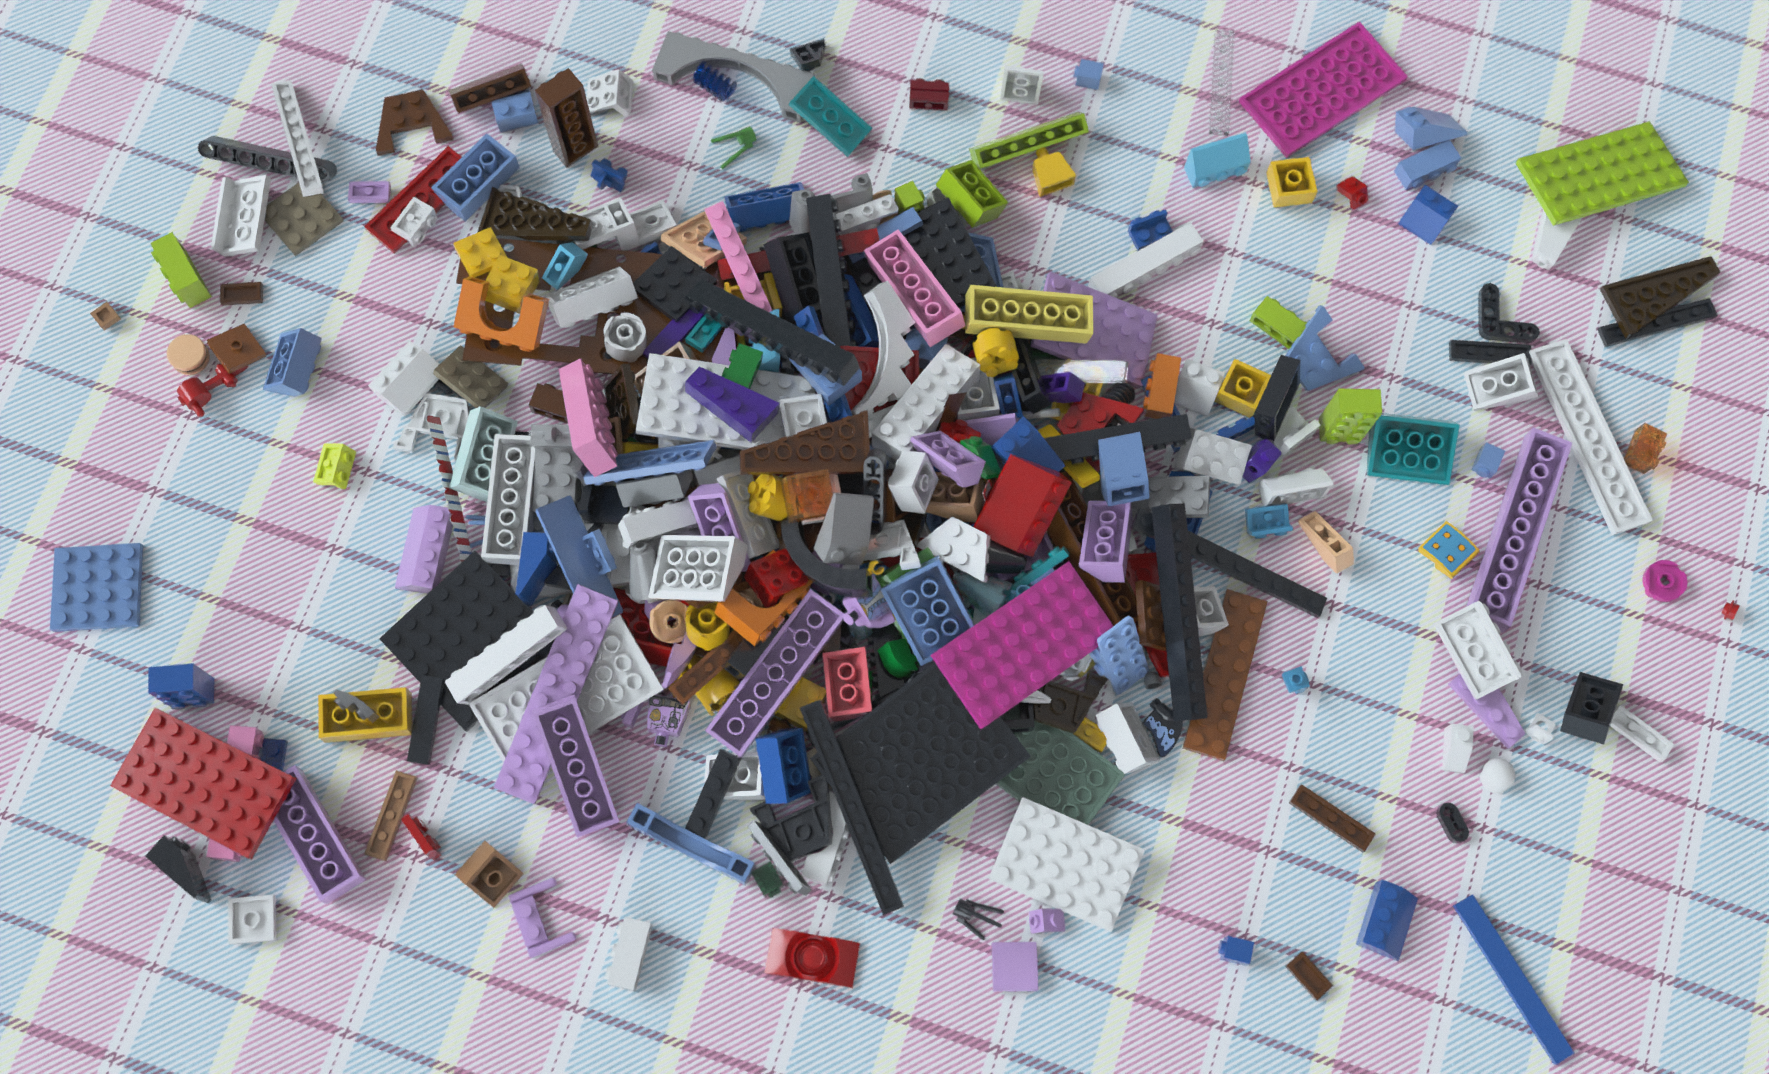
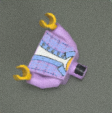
[843,560,896,628]

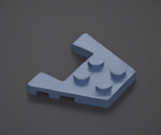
[1285,305,1365,391]

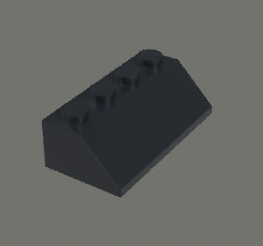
[763,232,822,323]

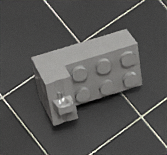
[530,424,582,515]

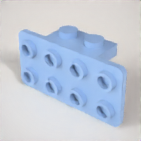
[1089,616,1149,695]

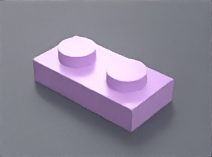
[348,181,391,203]

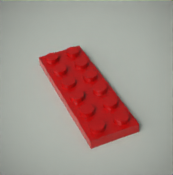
[364,146,462,254]

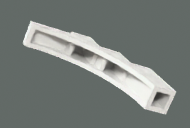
[851,281,915,416]

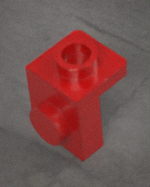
[1337,176,1369,210]

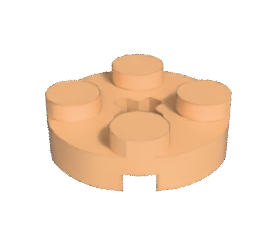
[650,600,688,644]

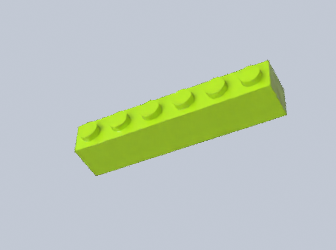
[969,112,1089,169]

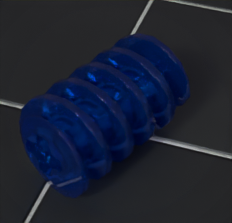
[693,61,737,101]

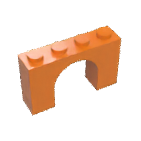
[453,276,550,352]
[714,550,813,646]

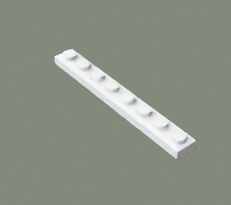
[271,80,324,197]

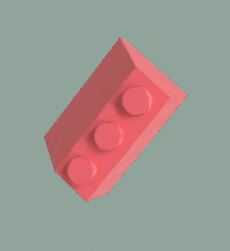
[822,647,872,722]

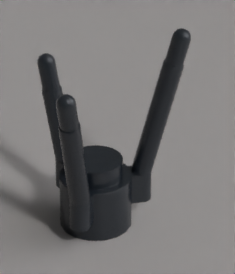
[953,898,1004,940]

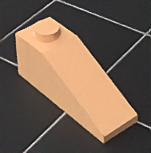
[1298,511,1354,574]

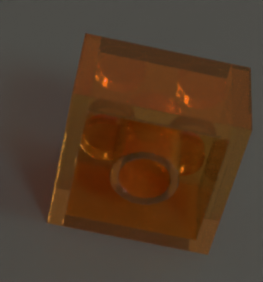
[781,469,833,523]

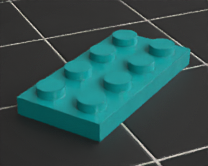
[788,76,873,157]

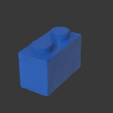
[994,372,1023,418]

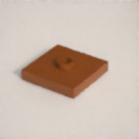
[207,324,266,374]

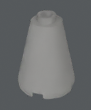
[630,542,662,603]

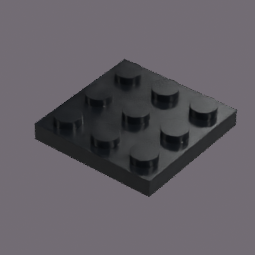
[633,246,718,323]

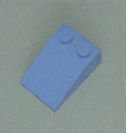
[1395,107,1467,150]
[789,334,862,406]

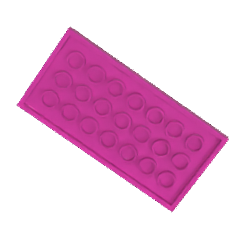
[1238,21,1408,158]
[930,562,1113,729]

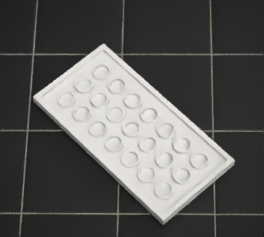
[636,353,816,450]
[469,614,664,763]

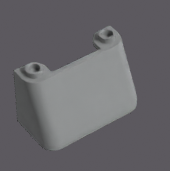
[790,173,873,241]

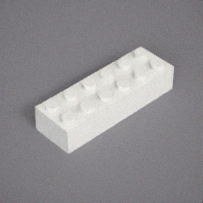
[872,344,980,461]
[481,434,535,565]

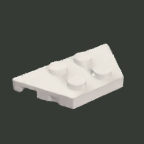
[917,517,990,583]

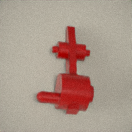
[177,364,248,417]

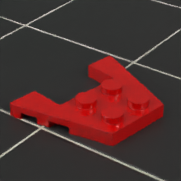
[1057,392,1145,474]

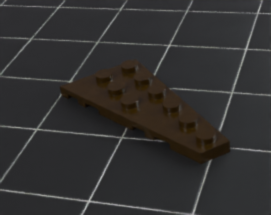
[477,187,594,241]

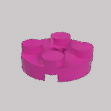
[1642,560,1688,602]

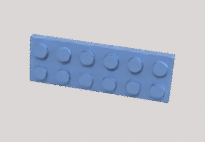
[583,440,717,485]

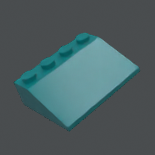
[1366,413,1460,485]

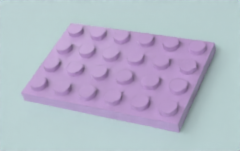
[1030,272,1158,389]

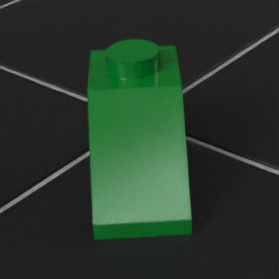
[960,436,1001,479]

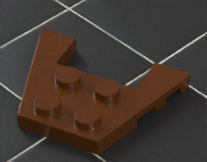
[376,89,454,156]

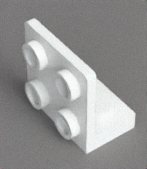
[587,69,633,116]
[1270,404,1320,456]

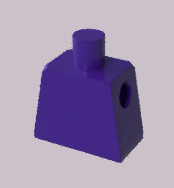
[1242,439,1282,483]

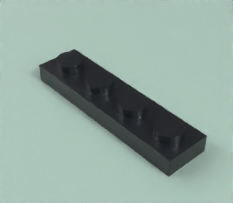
[685,749,742,839]

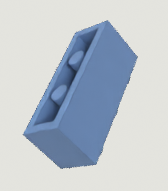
[1394,140,1461,190]

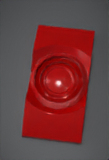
[764,928,860,988]

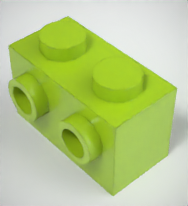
[894,180,925,215]

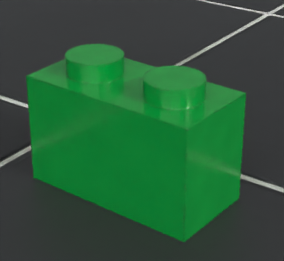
[722,343,763,389]

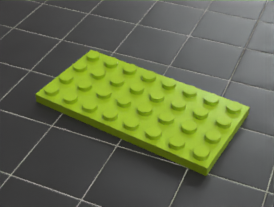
[1515,121,1689,226]

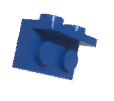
[1128,209,1173,251]

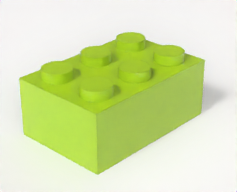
[936,160,1009,228]
[150,232,212,308]

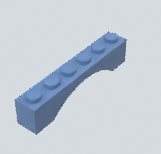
[626,803,756,886]

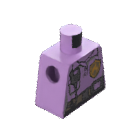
[647,695,691,747]

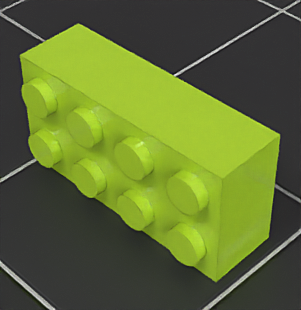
[1318,388,1382,445]

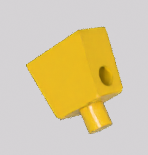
[1032,147,1076,197]

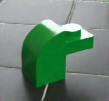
[878,639,920,678]

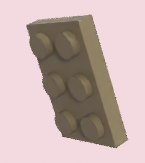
[433,345,508,408]

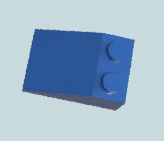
[991,416,1065,472]
[515,532,558,606]

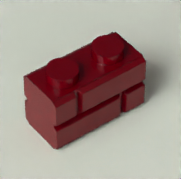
[909,78,949,111]

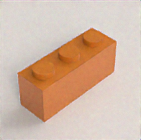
[1142,353,1181,419]

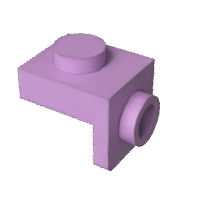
[1029,909,1065,933]

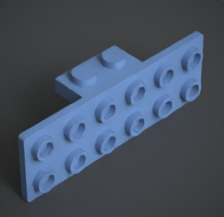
[535,495,623,617]

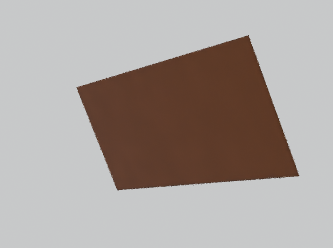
[935,392,967,432]

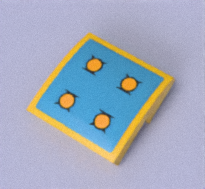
[1419,521,1480,579]

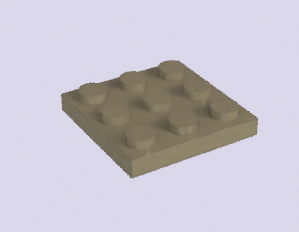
[264,182,344,257]

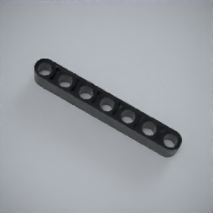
[198,136,337,183]

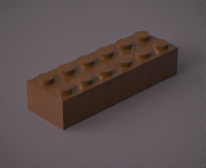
[535,68,599,168]

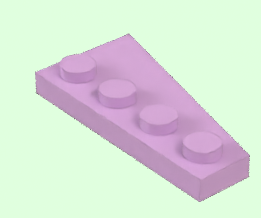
[1448,674,1525,749]

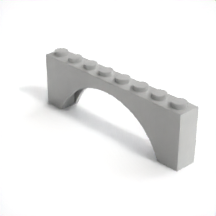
[652,31,815,123]

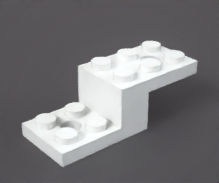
[575,197,677,251]

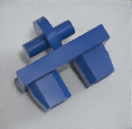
[591,158,628,192]

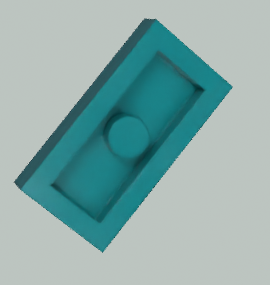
[685,316,723,353]

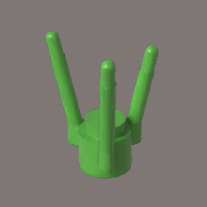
[711,126,756,169]

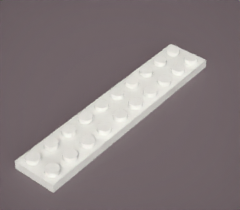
[1529,339,1653,535]

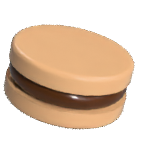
[167,334,210,375]

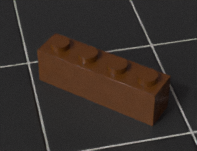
[448,64,532,114]
[529,383,610,424]

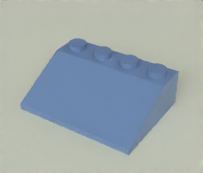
[880,555,975,666]

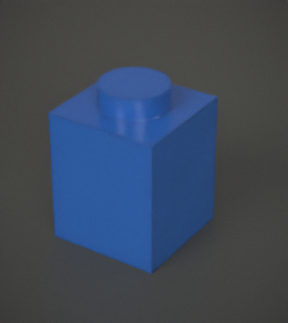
[1218,936,1254,966]

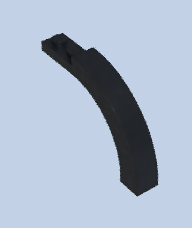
[781,480,873,598]

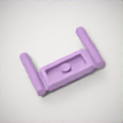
[508,878,576,958]

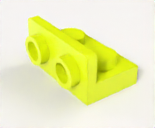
[313,444,356,489]

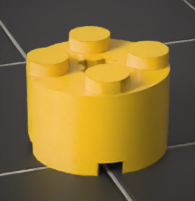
[973,328,1019,377]
[748,474,796,521]
[685,601,730,651]
[695,669,740,716]

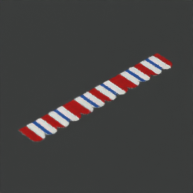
[427,415,472,563]

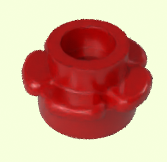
[1721,600,1740,620]

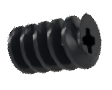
[1101,382,1136,419]

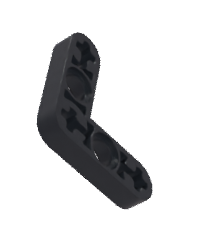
[1478,283,1540,343]

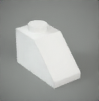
[1442,723,1474,774]

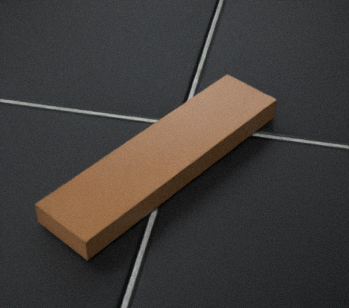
[364,770,418,861]

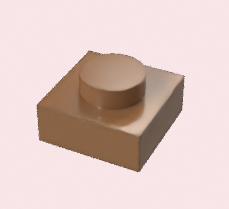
[90,302,121,331]

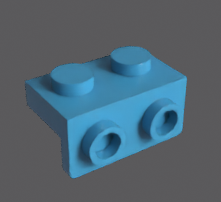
[1245,503,1293,539]

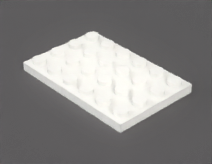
[988,797,1145,932]

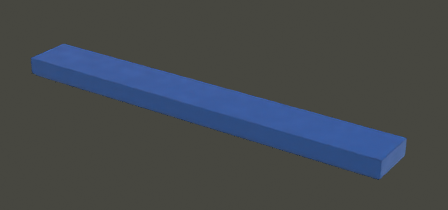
[1453,894,1574,1065]

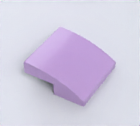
[991,942,1038,991]

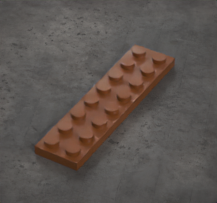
[1182,589,1268,761]

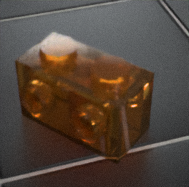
[1624,423,1667,474]

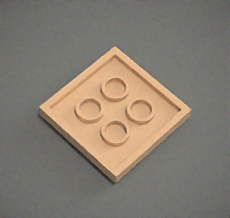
[661,211,747,268]

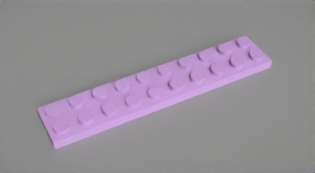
[493,584,619,804]

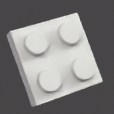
[228,894,276,945]

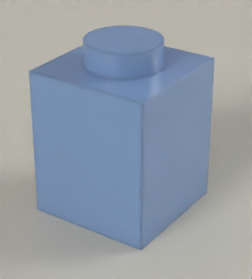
[1073,59,1104,90]
[1471,442,1505,478]

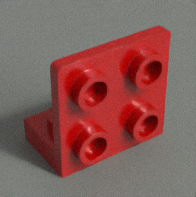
[744,548,808,608]

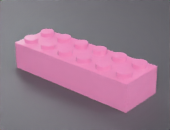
[864,229,966,347]
[559,358,618,477]

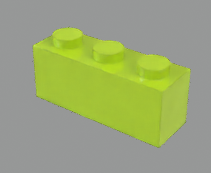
[1249,296,1307,349]

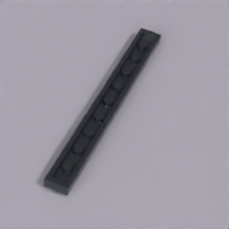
[1131,508,1327,618]
[800,699,904,915]

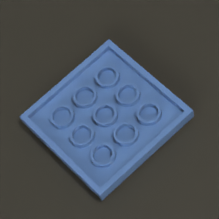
[50,543,143,632]

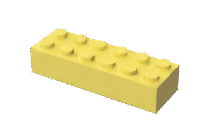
[965,285,1093,344]

